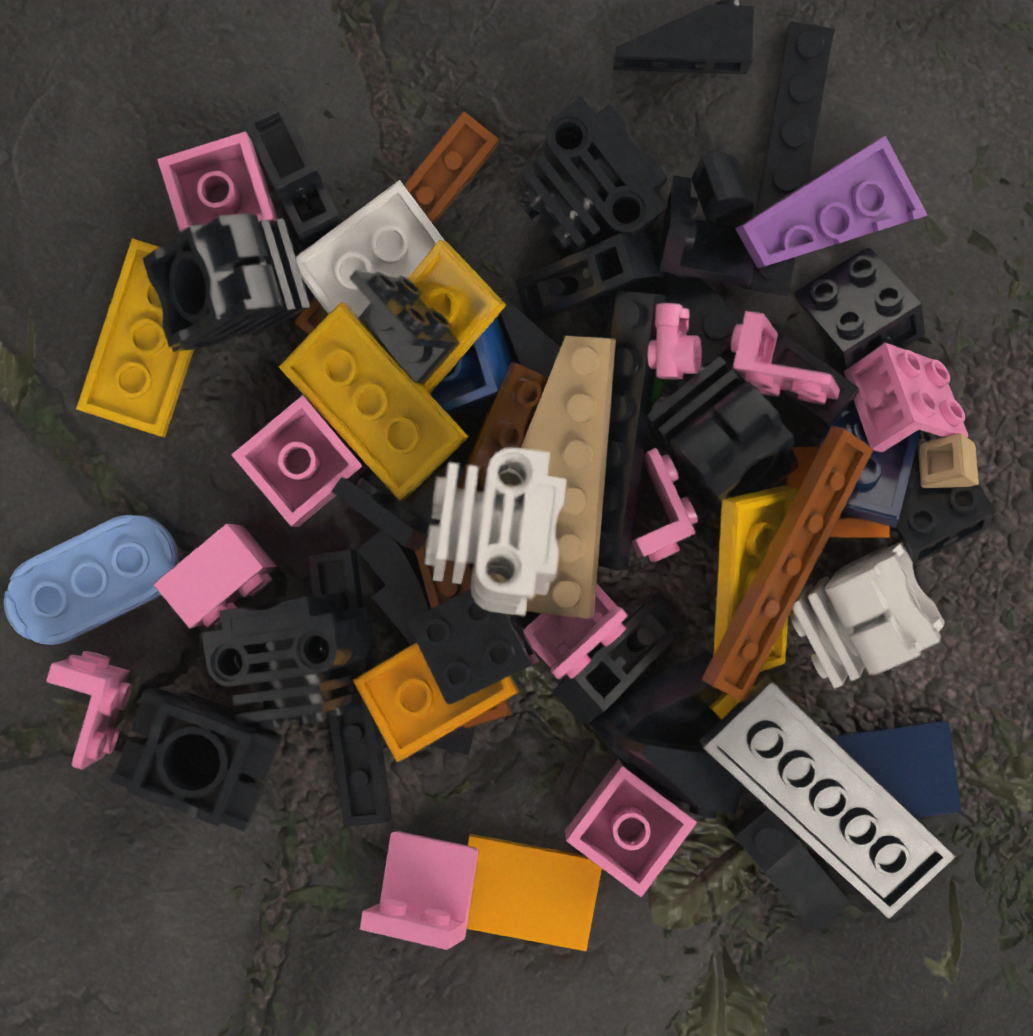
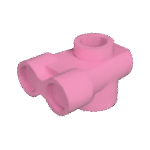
[648,303,702,380]

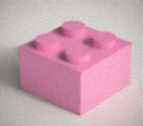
[157,131,278,232]
[232,395,366,527]
[153,524,277,628]
[565,759,697,897]

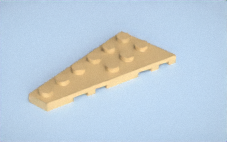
[471,336,616,619]

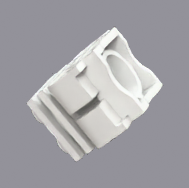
[425,448,567,616]
[790,541,944,689]

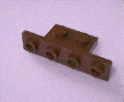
[458,362,549,492]

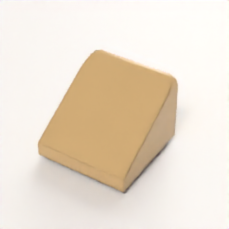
[918,433,979,488]

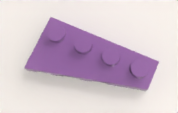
[735,136,928,268]

